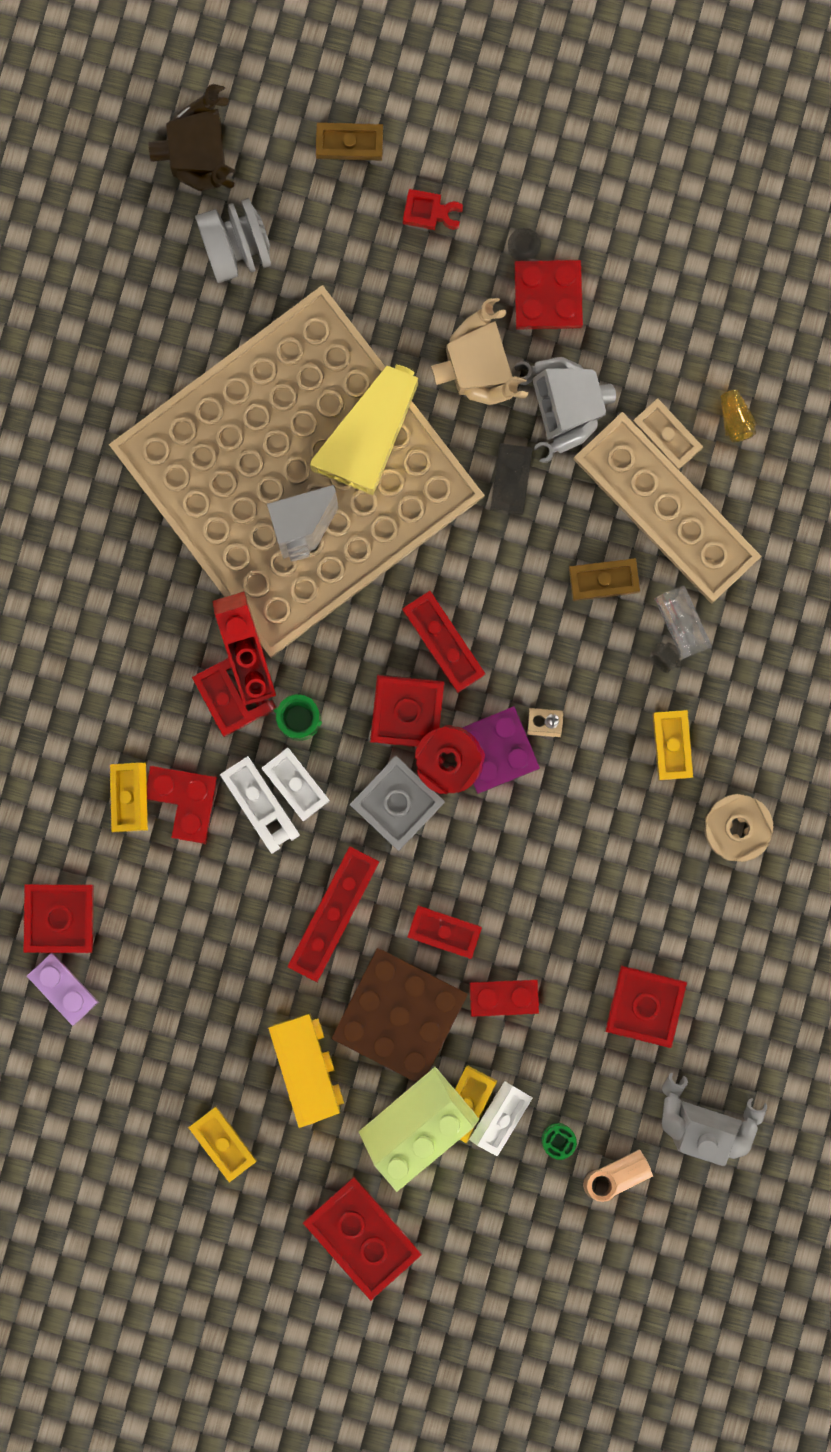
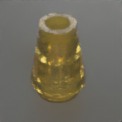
[720,390,757,442]

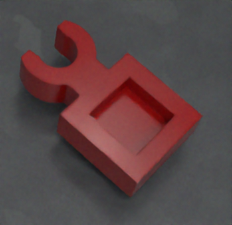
[403,189,463,230]

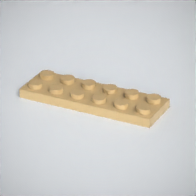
[573,412,762,604]

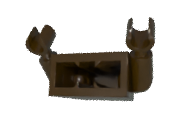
[149,84,236,191]

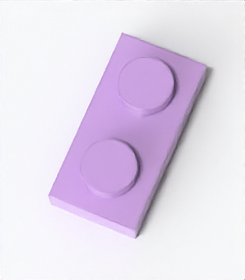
[27,953,99,1026]

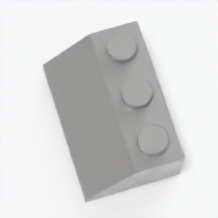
[267,485,338,561]

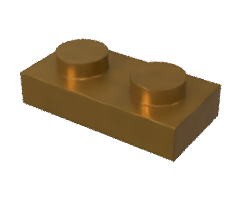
[316,123,383,161]
[569,558,640,601]

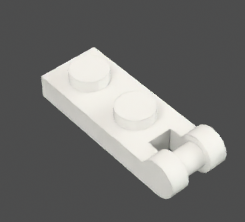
[220,756,300,854]

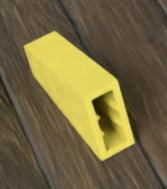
[310,365,418,495]

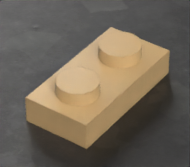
[633,398,703,470]

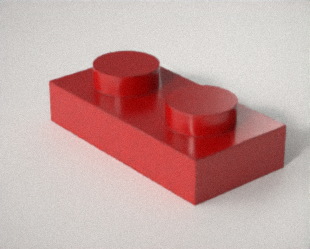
[407,905,482,959]
[469,979,539,1017]

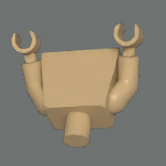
[431,298,528,405]

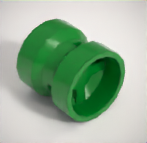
[541,1123,577,1160]

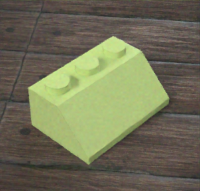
[359,1067,480,1192]

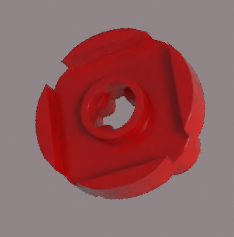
[415,725,485,794]

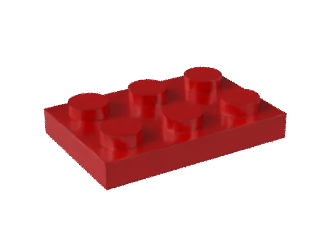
[303,1176,422,1301]

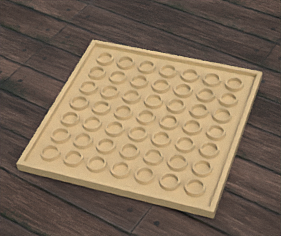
[109,285,484,658]

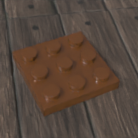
[331,948,468,1082]

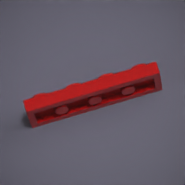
[287,846,380,983]

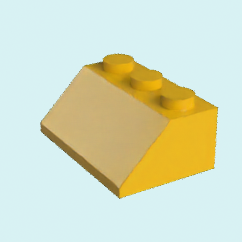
[268,1013,344,1128]

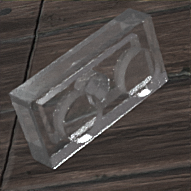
[654,586,712,660]

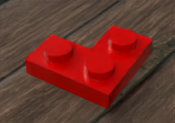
[147,766,218,844]

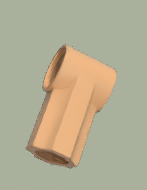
[583,1149,653,1202]

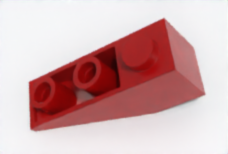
[212,591,276,706]

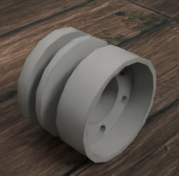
[195,198,271,283]

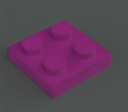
[462,706,540,794]

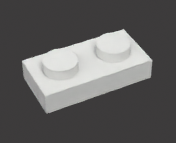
[262,748,330,822]
[469,1081,533,1156]

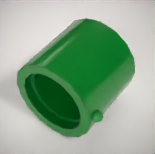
[274,694,322,741]

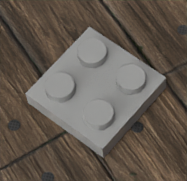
[350,756,445,851]

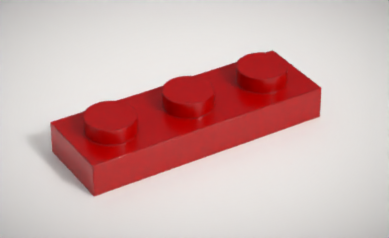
[402,591,486,694]

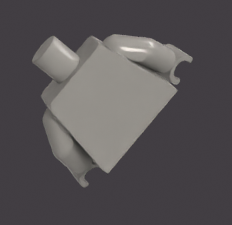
[514,357,616,463]
[662,1073,767,1166]

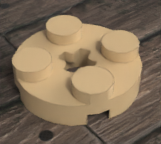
[704,794,773,862]

